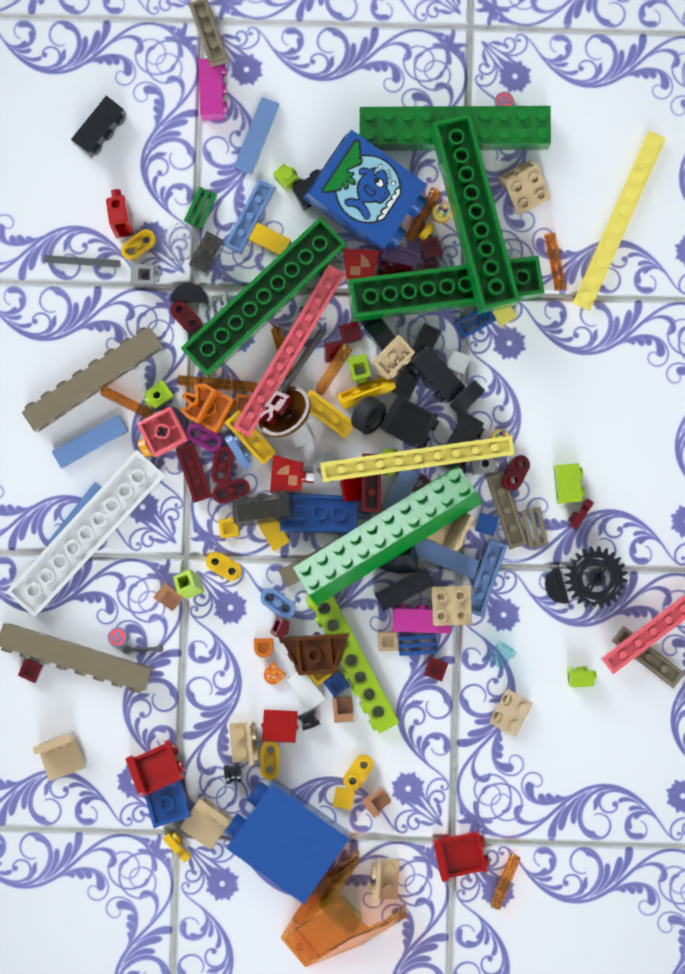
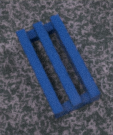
[454,310,496,339]
[398,634,438,656]

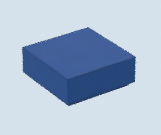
[475,513,499,536]
[323,670,350,698]

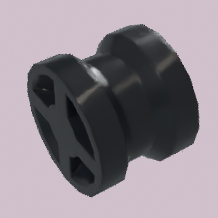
[297,709,321,731]
[224,763,242,785]

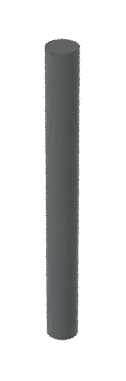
[44,255,121,268]
[278,330,325,394]

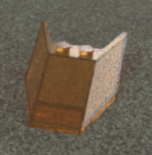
[281,848,409,968]

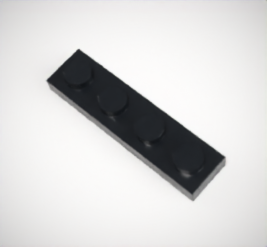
[392,323,441,400]

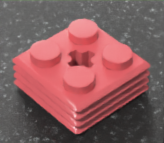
[137,407,189,457]

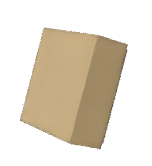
[378,631,398,651]

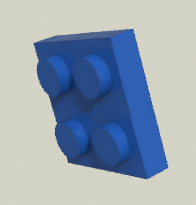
[145,780,192,828]

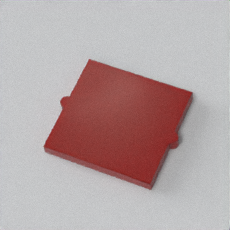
[339,477,361,502]
[261,709,299,743]

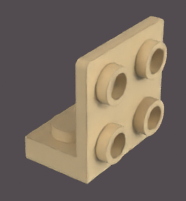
[497,160,551,215]
[371,335,415,380]
[427,513,474,551]
[432,586,473,626]
[229,721,259,765]
[32,731,86,781]
[180,795,233,849]
[371,858,400,906]

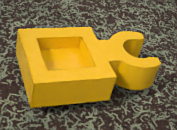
[163,830,192,863]

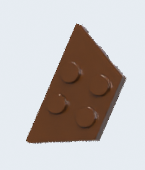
[279,633,350,675]

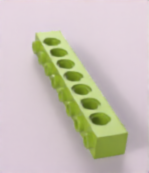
[306,595,399,734]

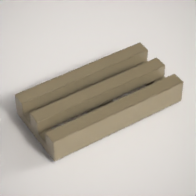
[521,507,548,548]

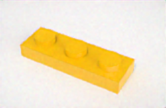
[336,377,396,409]
[307,389,354,439]
[224,410,277,465]

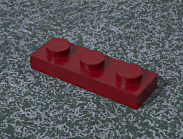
[176,442,213,503]

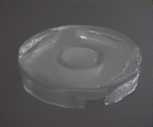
[160,223,198,261]

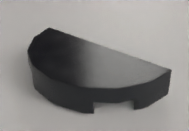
[170,282,208,304]
[544,566,569,604]

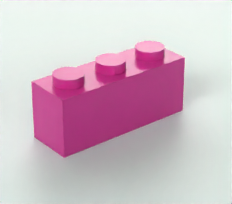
[198,58,228,121]
[392,604,451,634]

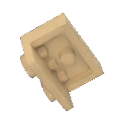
[490,689,534,737]

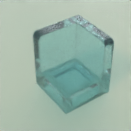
[487,640,517,669]

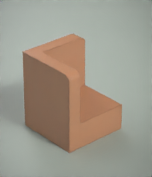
[153,582,184,611]
[333,696,354,723]
[362,786,391,818]

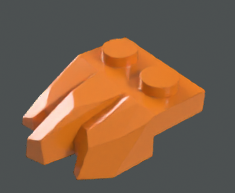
[180,383,236,434]

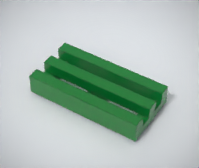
[184,187,217,230]

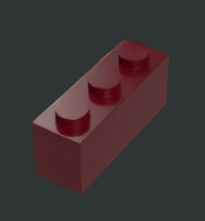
[360,453,381,512]

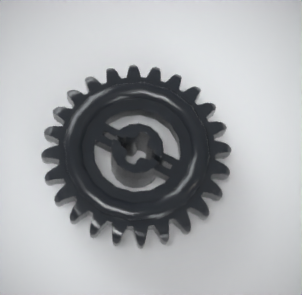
[564,546,628,609]

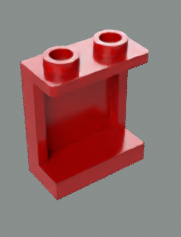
[125,740,186,797]
[433,830,490,882]

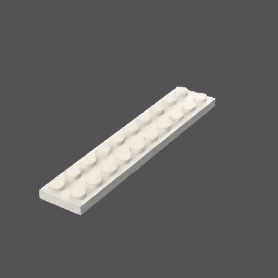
[6,450,166,618]

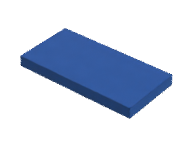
[280,493,358,535]

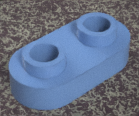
[225,434,252,470]
[260,588,296,618]

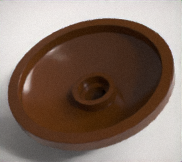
[258,386,311,438]

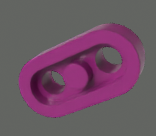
[186,423,222,452]

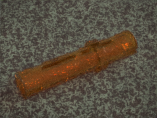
[404,187,442,243]
[544,233,567,292]

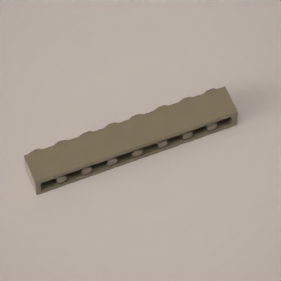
[21,327,164,433]
[0,622,153,693]

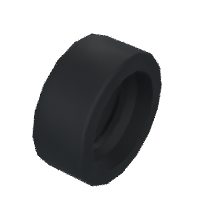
[449,380,485,416]
[351,396,386,435]

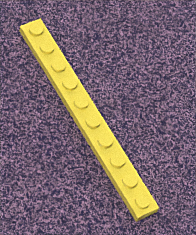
[572,131,666,311]
[320,435,515,482]

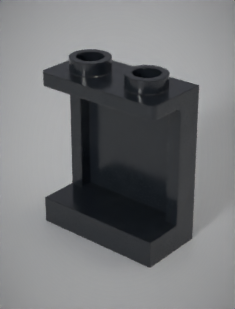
[379,394,439,449]

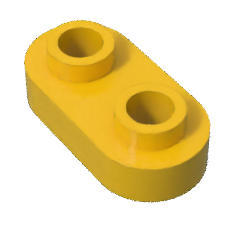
[121,229,156,261]
[206,552,242,581]
[260,742,280,780]
[343,754,374,790]

